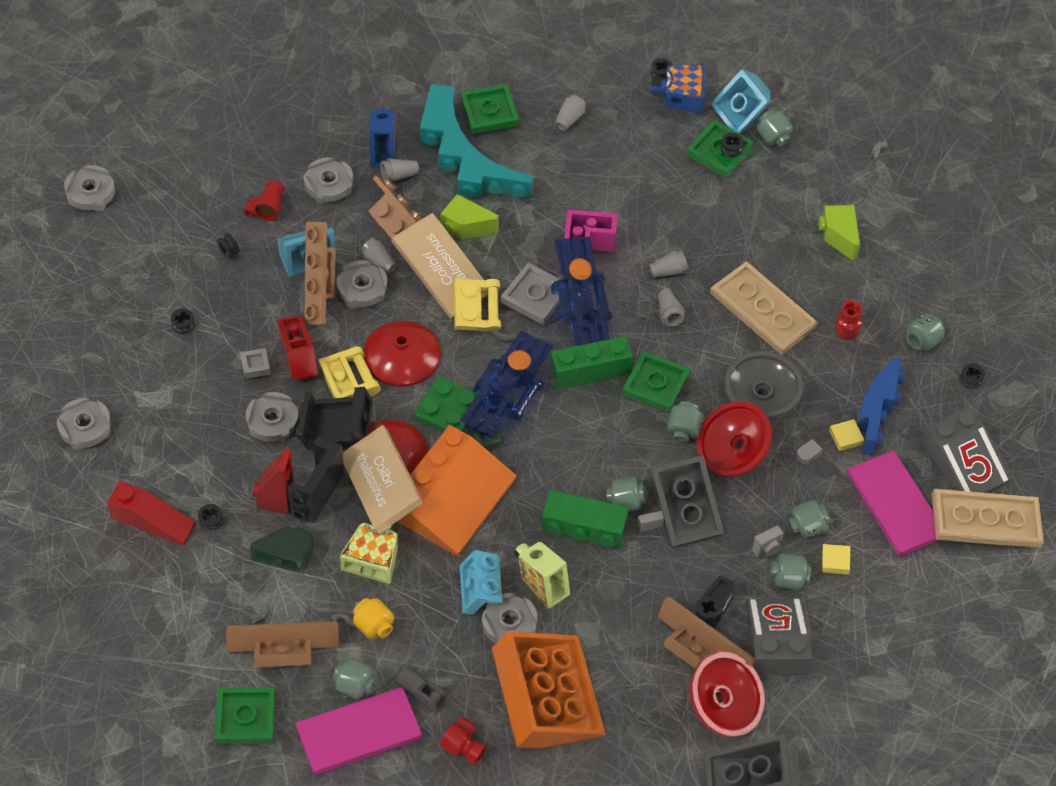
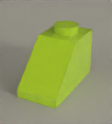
[440,194,499,240]
[818,205,860,260]

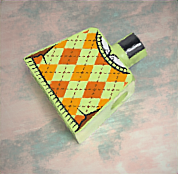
[340,523,398,584]
[514,542,570,609]

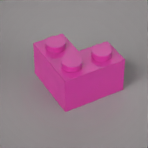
[562,209,618,268]

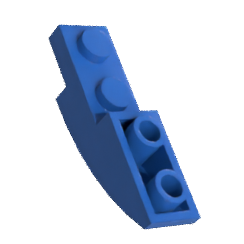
[857,357,905,456]

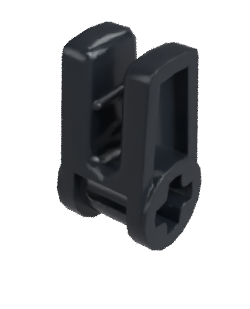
[695,576,735,629]

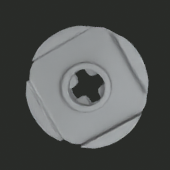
[303,157,353,204]
[64,165,115,212]
[336,260,388,308]
[246,392,299,442]
[57,398,111,450]
[482,593,537,644]

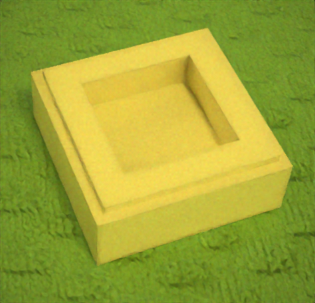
[829,419,864,452]
[822,544,850,575]

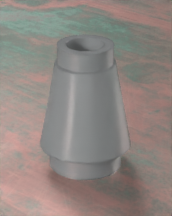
[554,95,586,131]
[381,158,419,182]
[360,238,397,274]
[649,250,688,278]
[658,289,685,326]

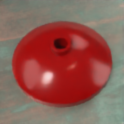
[363,321,441,387]
[697,401,772,477]
[349,419,428,475]
[690,652,765,737]

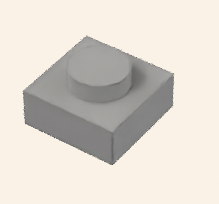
[240,348,271,379]
[752,525,784,558]

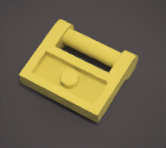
[454,279,501,332]
[318,347,381,398]

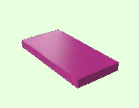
[847,450,940,557]
[295,687,422,776]

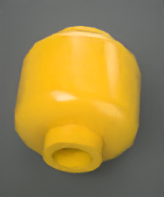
[353,598,394,639]

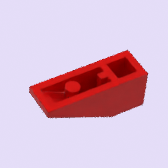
[277,315,318,380]
[253,448,295,515]
[107,480,196,546]

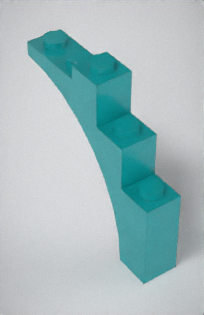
[420,84,534,199]

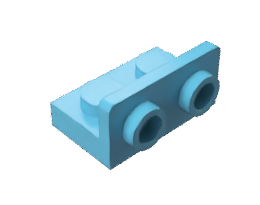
[459,550,502,615]

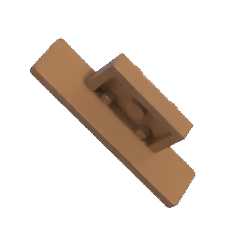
[368,175,423,239]
[304,222,335,325]
[658,597,755,669]
[226,621,339,668]

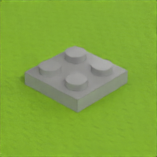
[500,263,571,325]

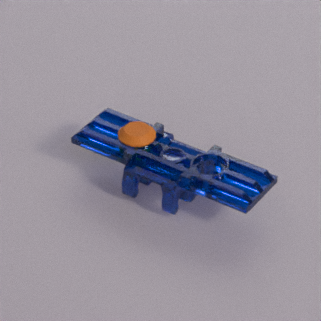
[550,237,613,346]
[460,331,553,438]

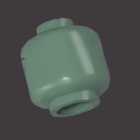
[757,109,793,147]
[906,313,945,351]
[667,401,704,442]
[607,476,648,512]
[789,499,831,539]
[769,552,811,590]
[332,658,377,700]

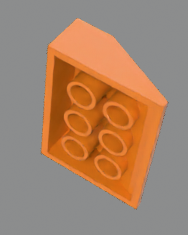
[396,425,517,556]
[492,631,605,749]

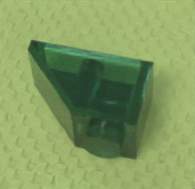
[250,527,314,574]

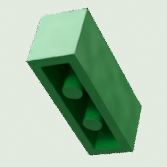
[550,336,633,390]
[542,490,629,548]

